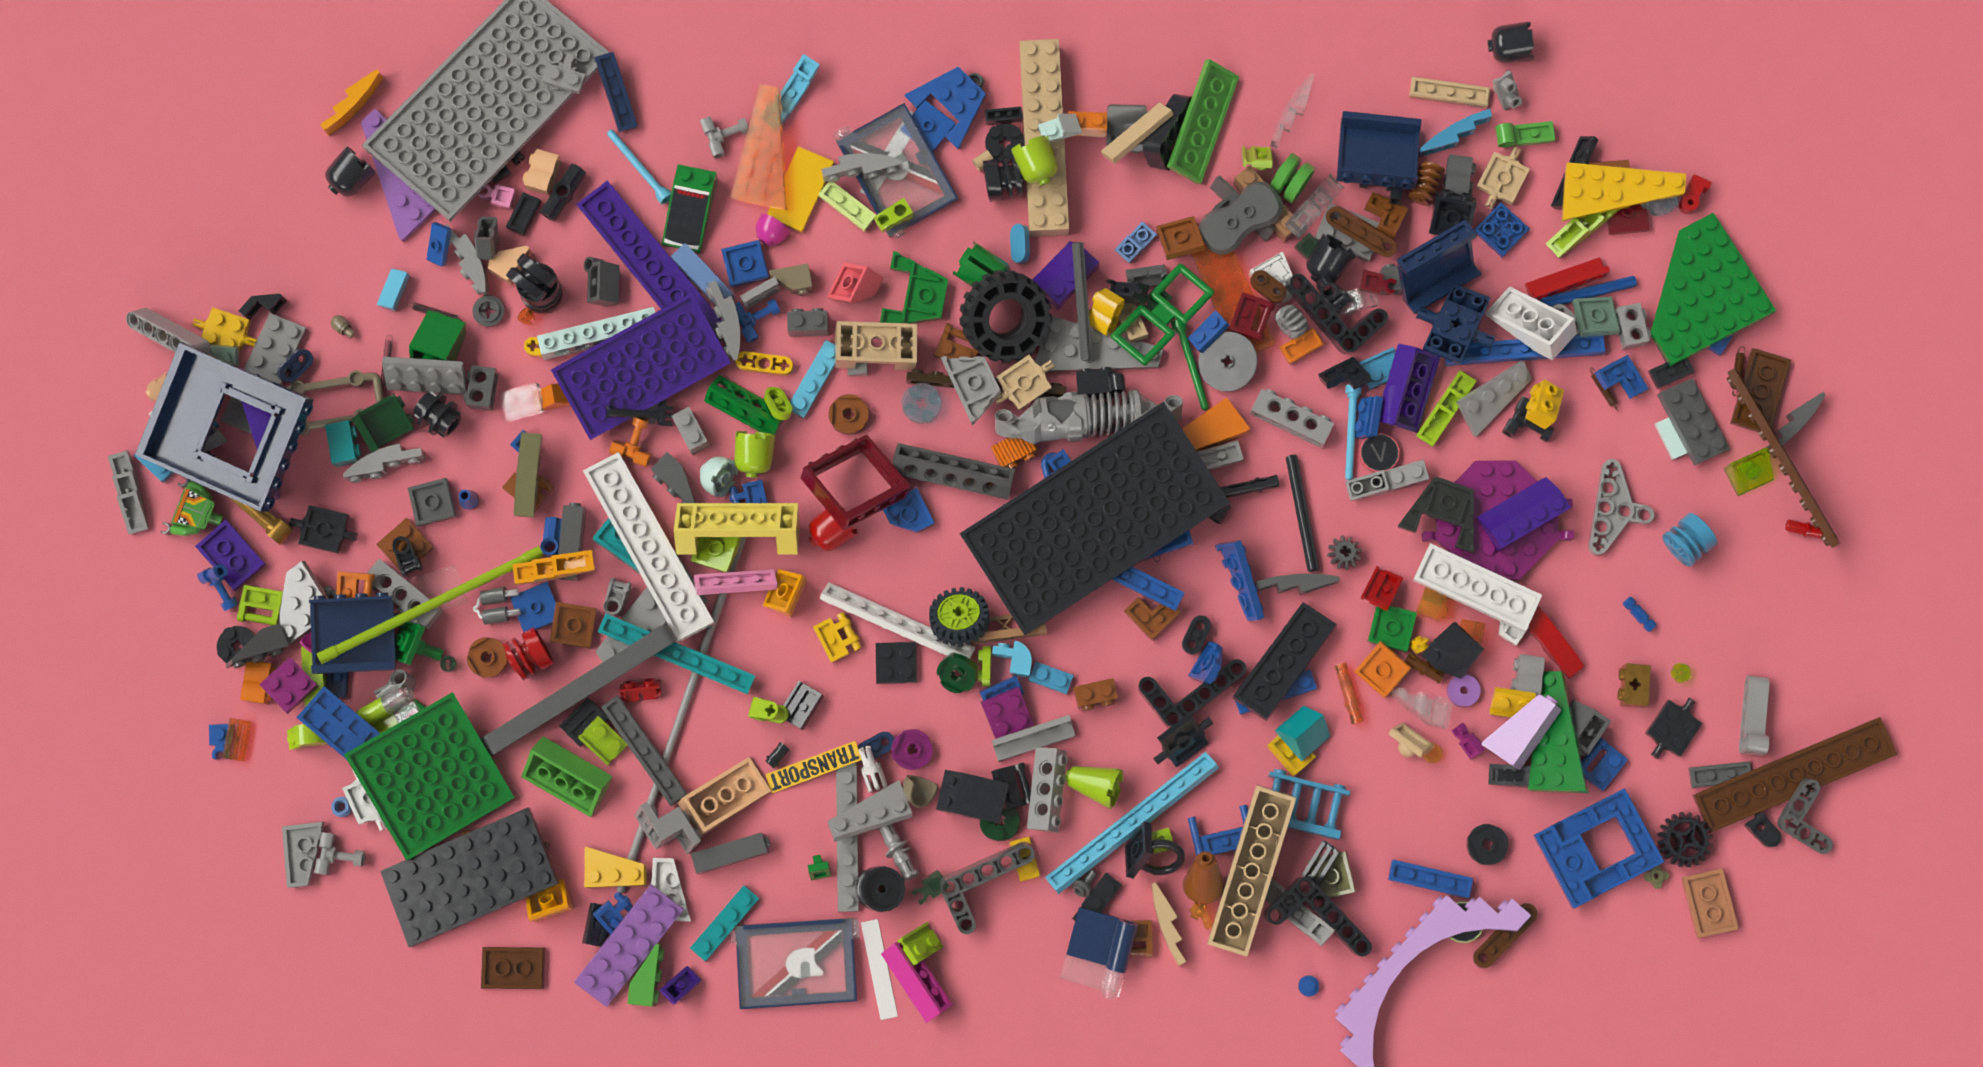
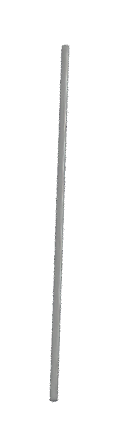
[616,537,747,893]

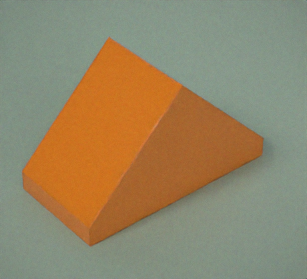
[535,384,570,412]

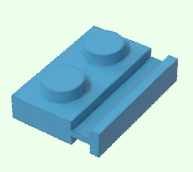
[1359,347,1395,391]

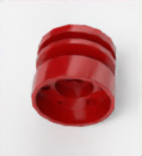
[503,627,554,681]

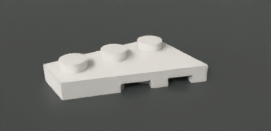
[651,858,691,922]

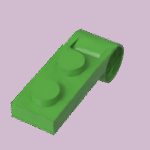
[1495,121,1555,148]

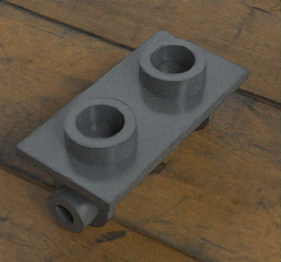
[1125,264,1167,286]

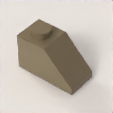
[769,264,813,296]

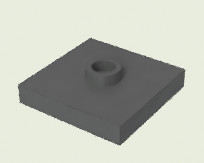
[408,478,457,527]

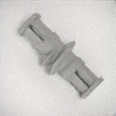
[877,824,919,881]

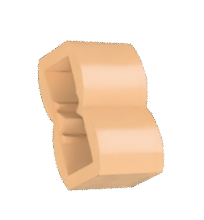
[523,149,561,195]

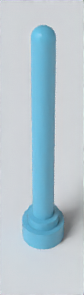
[607,130,671,205]
[1345,385,1362,480]

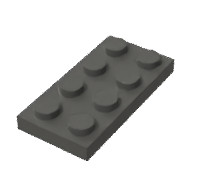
[1657,378,1730,466]

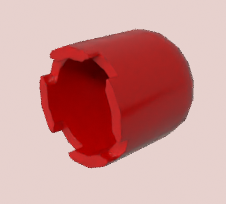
[808,501,860,551]

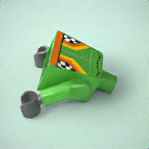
[160,476,223,536]

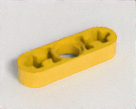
[735,351,793,376]

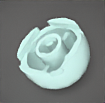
[700,456,738,497]

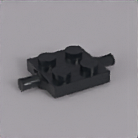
[289,505,358,554]
[1645,698,1703,759]
[1153,713,1214,767]

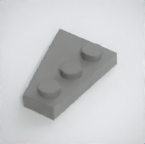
[282,822,324,888]

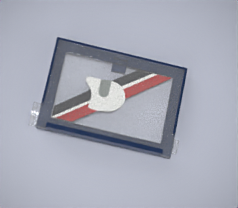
[833,103,959,239]
[731,918,860,1009]

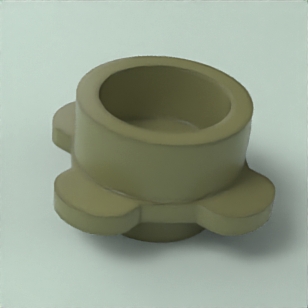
[1644,865,1669,889]

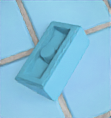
[376,269,410,312]

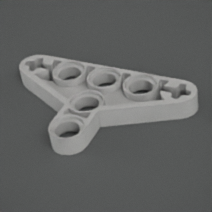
[1588,459,1654,556]

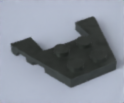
[1398,476,1474,554]

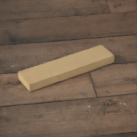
[1409,77,1490,108]
[1101,102,1173,164]

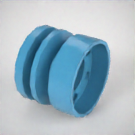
[1662,512,1718,567]

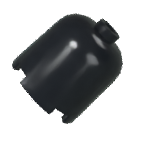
[1487,21,1534,63]
[325,146,376,197]
[1306,234,1356,283]

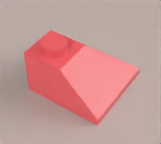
[827,263,883,303]

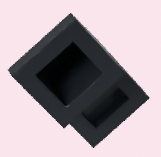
[239,293,287,320]

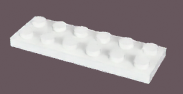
[1413,543,1542,632]

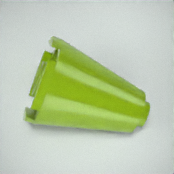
[1065,766,1124,809]

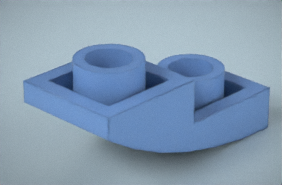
[1115,221,1157,263]

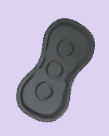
[1199,182,1283,255]

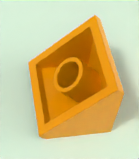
[762,569,807,618]
[525,879,573,922]

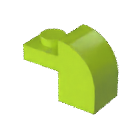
[287,724,327,750]

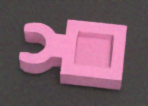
[478,184,516,210]

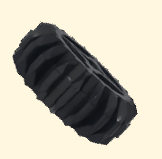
[1657,812,1714,868]

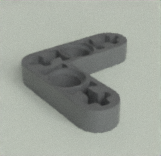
[1777,778,1833,854]

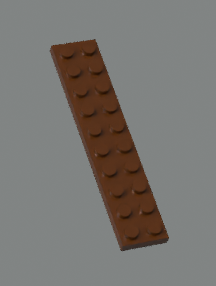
[1726,368,1840,548]
[1692,717,1898,833]

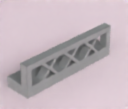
[992,715,1075,762]

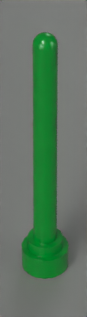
[1170,319,1209,411]

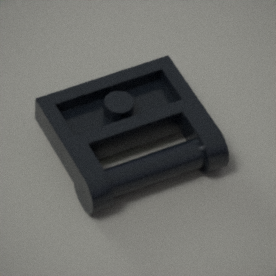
[991,762,1031,811]

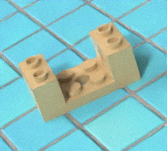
[835,321,917,371]

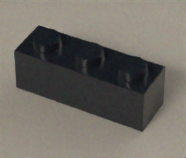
[985,106,1023,125]

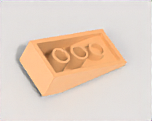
[677,757,771,836]

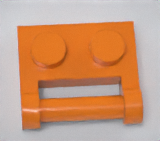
[336,571,375,598]

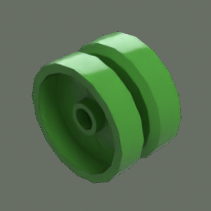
[1270,152,1316,204]

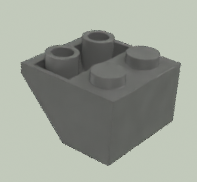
[1569,700,1611,757]

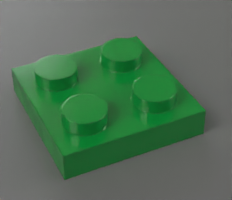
[1367,606,1417,652]

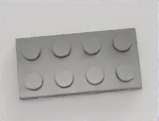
[382,357,467,395]

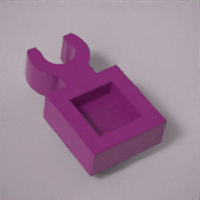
[1452,723,1485,760]

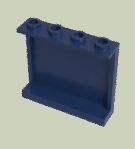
[1336,111,1422,189]
[1396,220,1482,314]
[309,592,396,674]

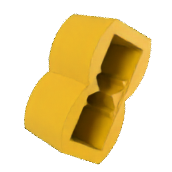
[1089,288,1125,336]

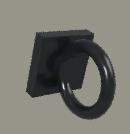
[1125,821,1185,879]

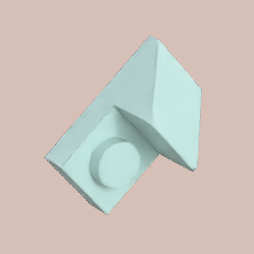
[1038,113,1082,143]

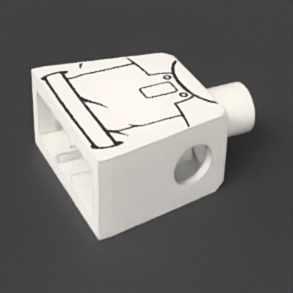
[1249,252,1294,303]

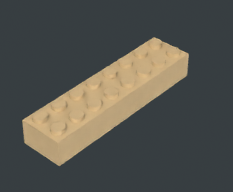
[1207,784,1296,957]

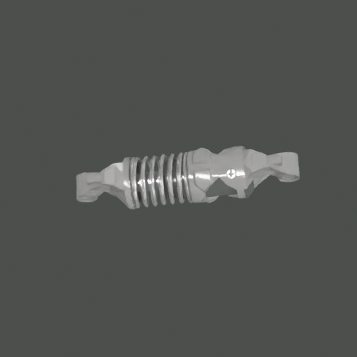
[995,389,1183,444]

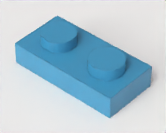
[1029,661,1074,695]

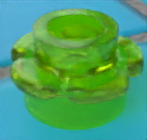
[1671,663,1691,683]

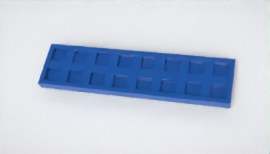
[296,686,380,760]

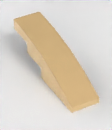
[1151,882,1186,966]

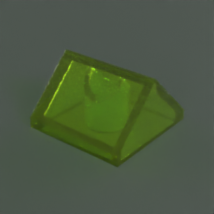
[1724,447,1774,496]

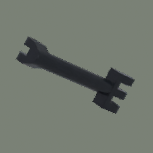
[605,405,674,426]

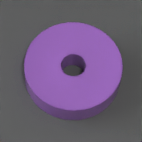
[1447,674,1480,707]

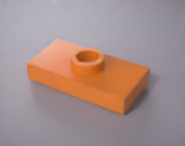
[1279,327,1324,365]

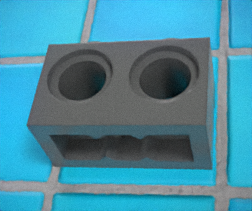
[464,365,499,411]

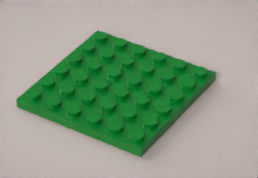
[344,692,515,861]

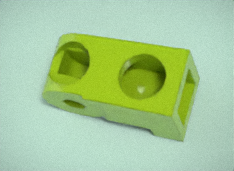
[874,198,914,233]

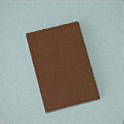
[481,947,545,989]

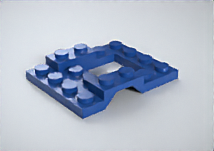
[1533,788,1664,909]

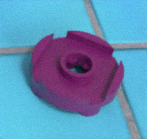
[891,729,933,770]

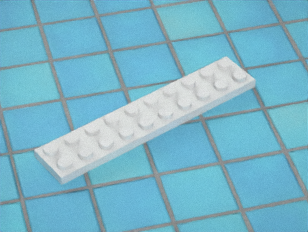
[583,452,714,643]

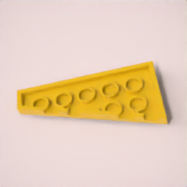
[1562,162,1686,222]

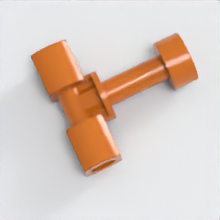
[609,418,652,467]

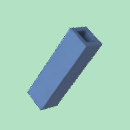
[671,243,735,306]

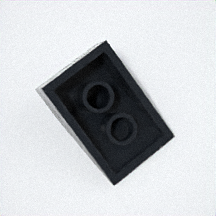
[936,770,1009,824]

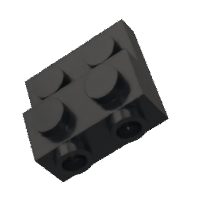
[1429,189,1477,235]

